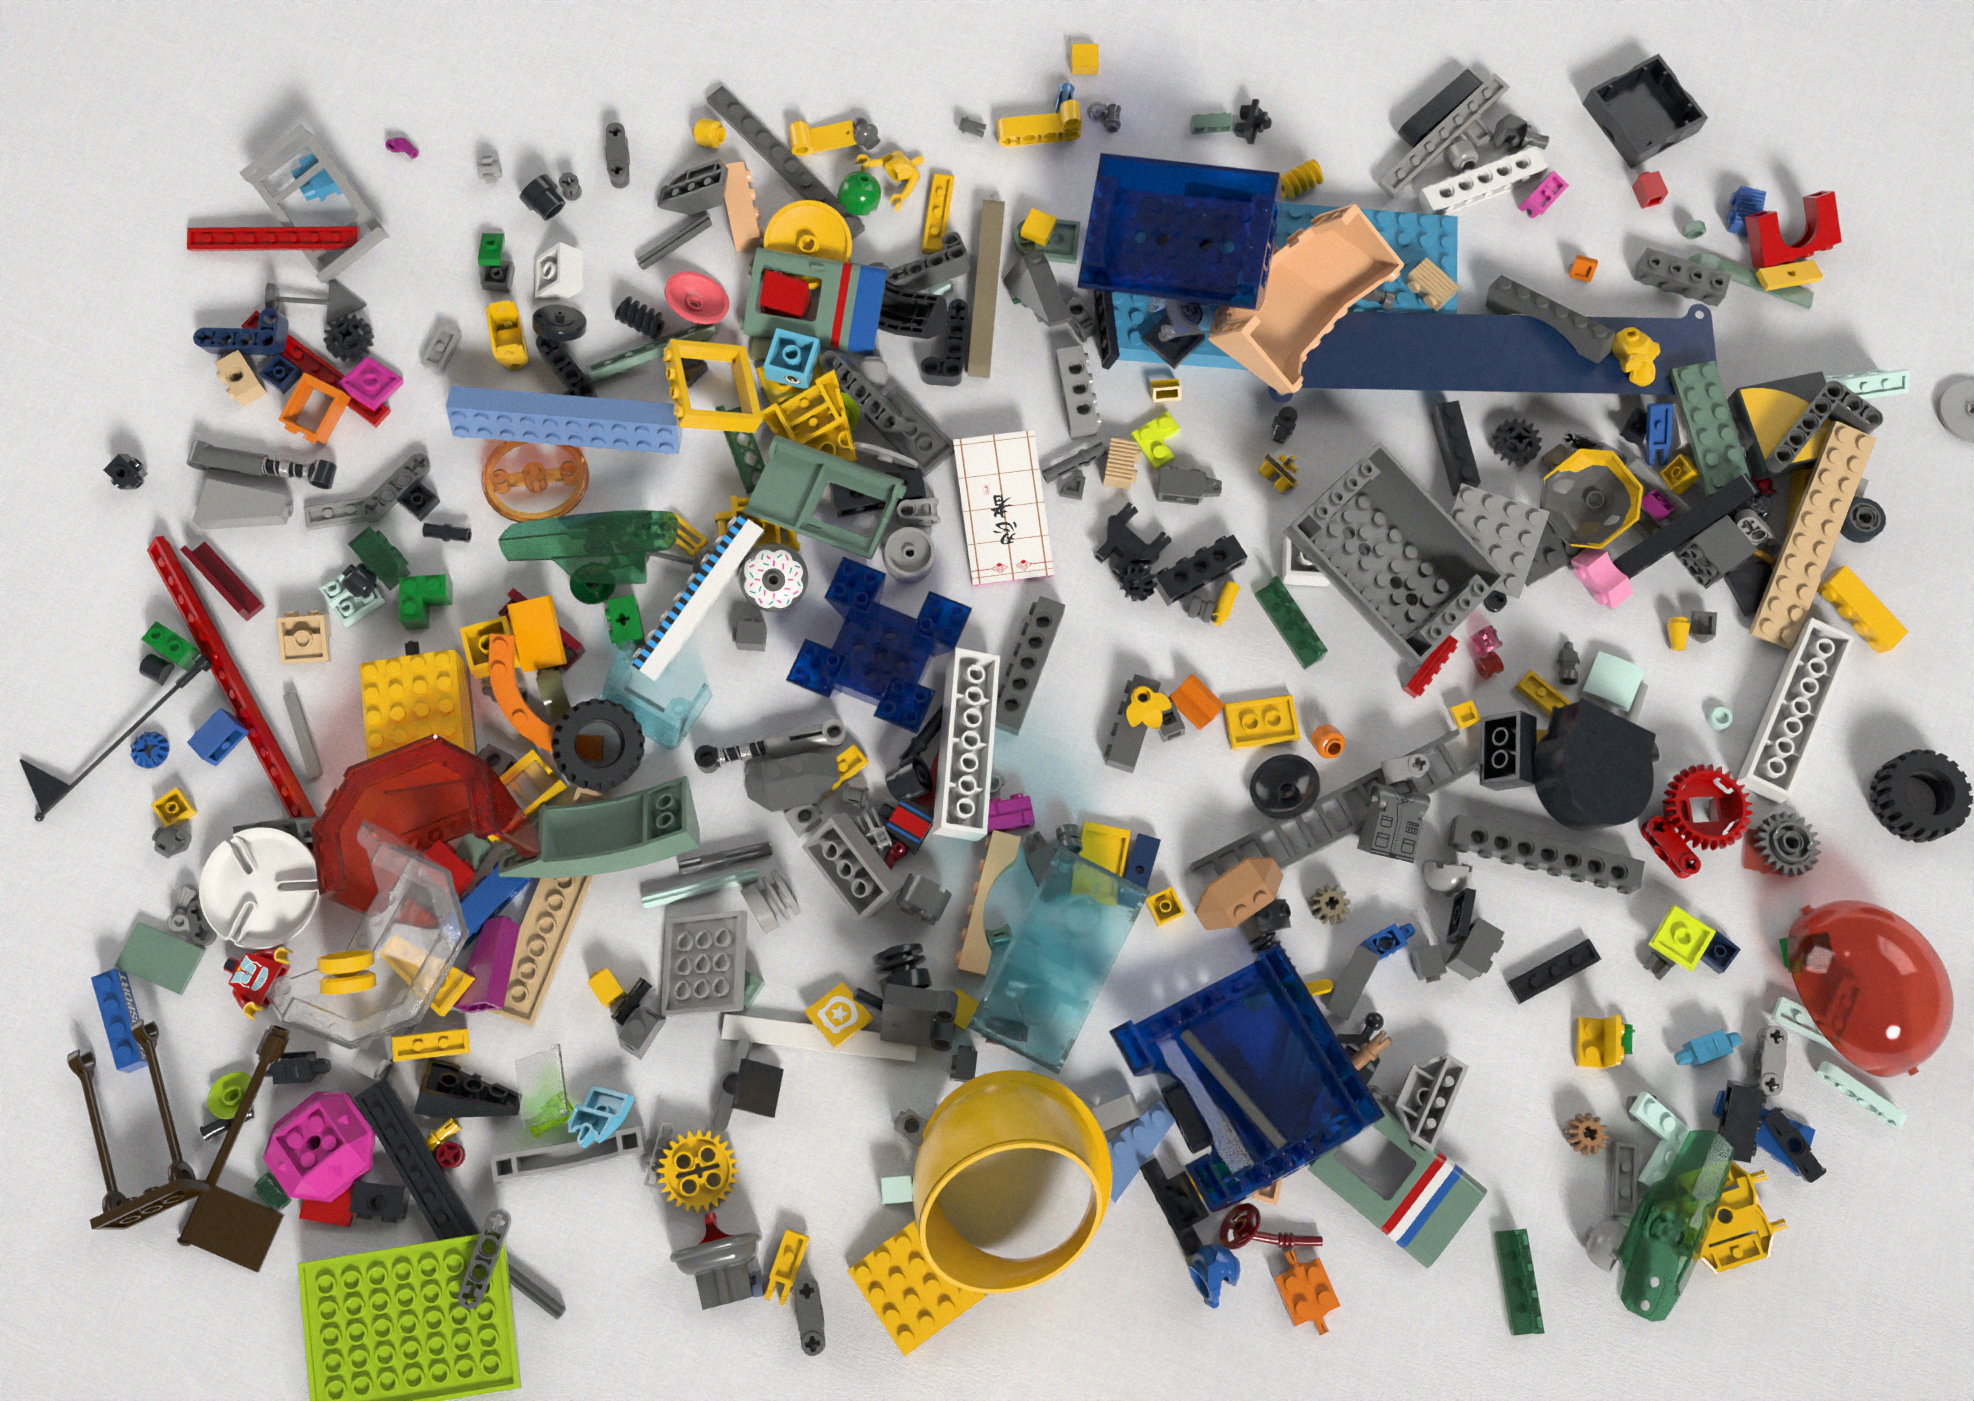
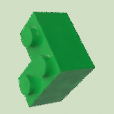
[399,574,453,630]

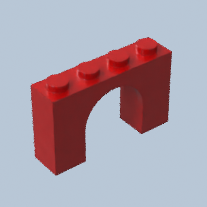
[1745,190,1842,268]

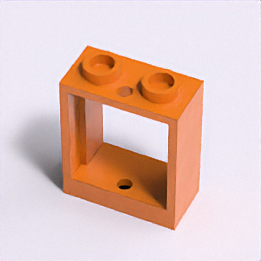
[278,373,351,444]

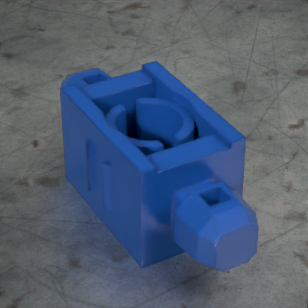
[1360,923,1415,961]

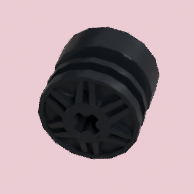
[873,943,932,998]

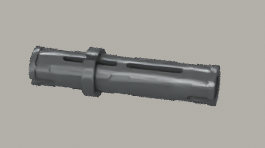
[1041,442,1107,484]

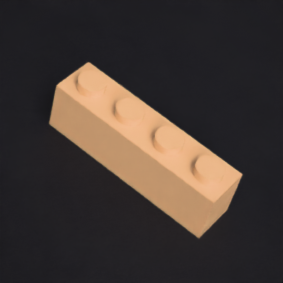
[724,161,764,252]

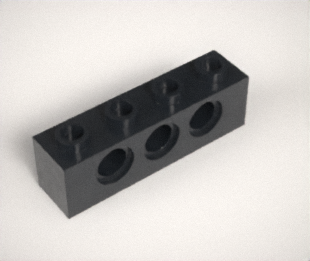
[832,468,926,518]
[1154,534,1248,606]

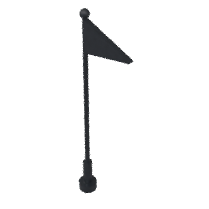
[19,652,214,822]

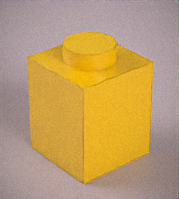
[587,968,627,1009]

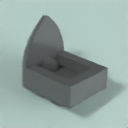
[1690,611,1717,643]

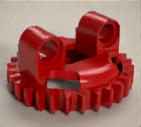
[1662,764,1753,851]

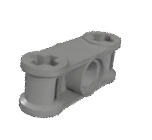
[1752,1026,1788,1098]

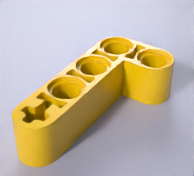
[996,100,1082,147]

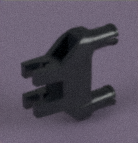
[1095,502,1172,578]

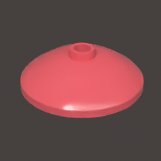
[664,271,730,324]

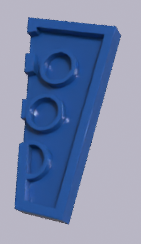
[1712,1090,1815,1176]

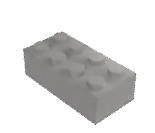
[802,813,903,922]

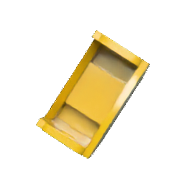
[485,300,529,371]

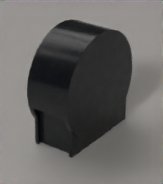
[1532,698,1656,831]

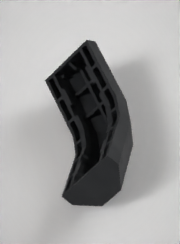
[878,283,949,339]

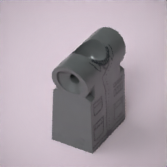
[1357,782,1431,863]

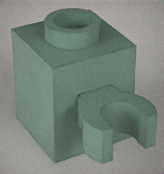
[744,970,765,1009]

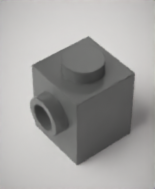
[732,618,767,652]
[1411,944,1447,983]

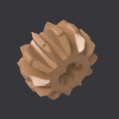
[1564,1113,1609,1156]

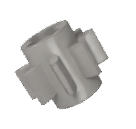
[477,155,502,184]

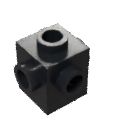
[103,454,148,490]
[1254,897,1291,932]

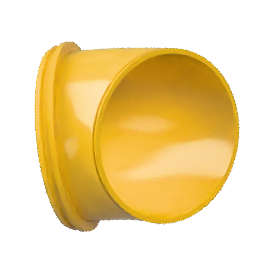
[913,1070,1113,1294]

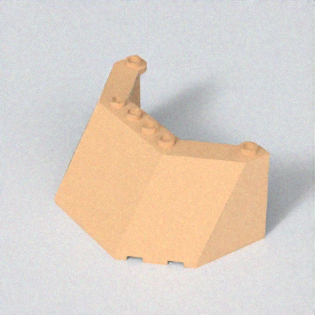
[1208,203,1405,394]

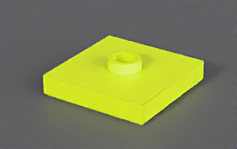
[1648,904,1716,972]

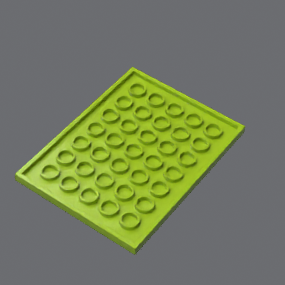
[298,1231,522,1401]

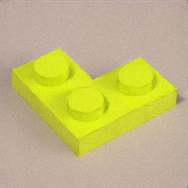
[1130,411,1180,471]

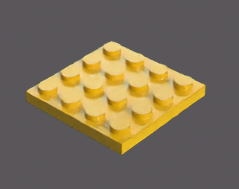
[847,1219,987,1357]

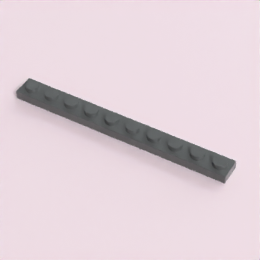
[707,86,865,240]

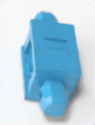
[1674,1029,1742,1068]

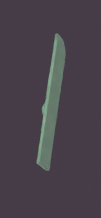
[1688,253,1814,309]

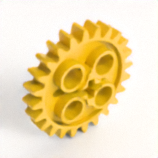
[656,1129,739,1213]

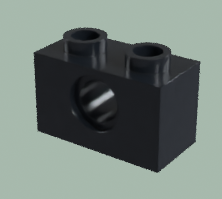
[349,1181,411,1223]

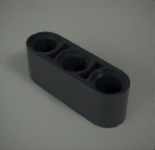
[1160,1078,1215,1154]

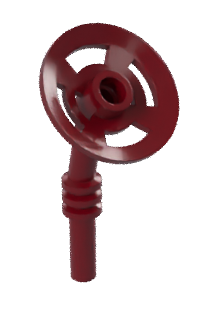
[1219,1203,1323,1250]

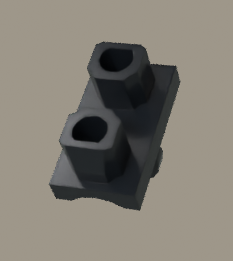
[1234,99,1272,144]
[1271,406,1298,444]

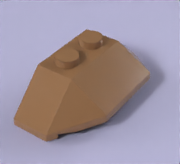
[1194,856,1284,930]

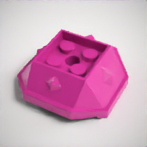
[262,1092,376,1203]

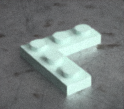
[1771,976,1866,1052]
[1629,1091,1696,1196]

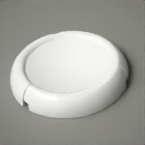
[199,827,322,949]

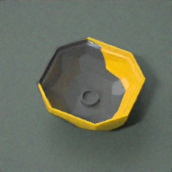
[1539,449,1643,549]

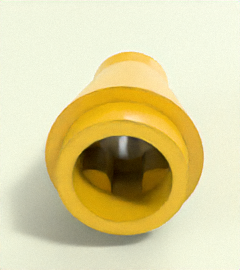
[1666,617,1690,651]

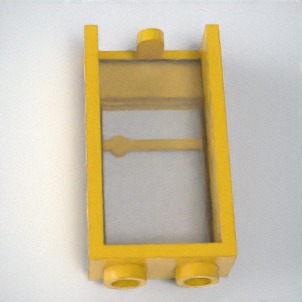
[467,749,567,845]

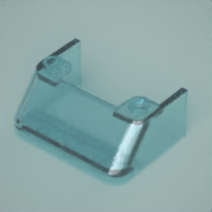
[600,639,713,749]

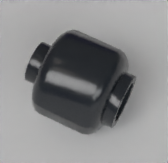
[341,563,377,598]

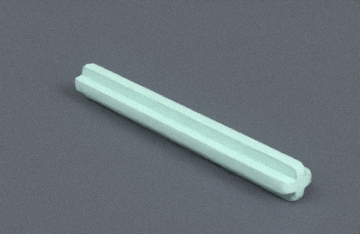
[642,868,759,908]

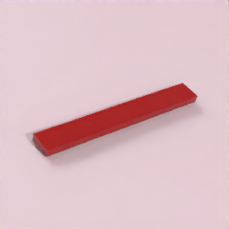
[187,226,361,251]
[241,310,391,428]

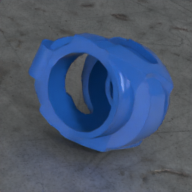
[1188,1243,1241,1309]

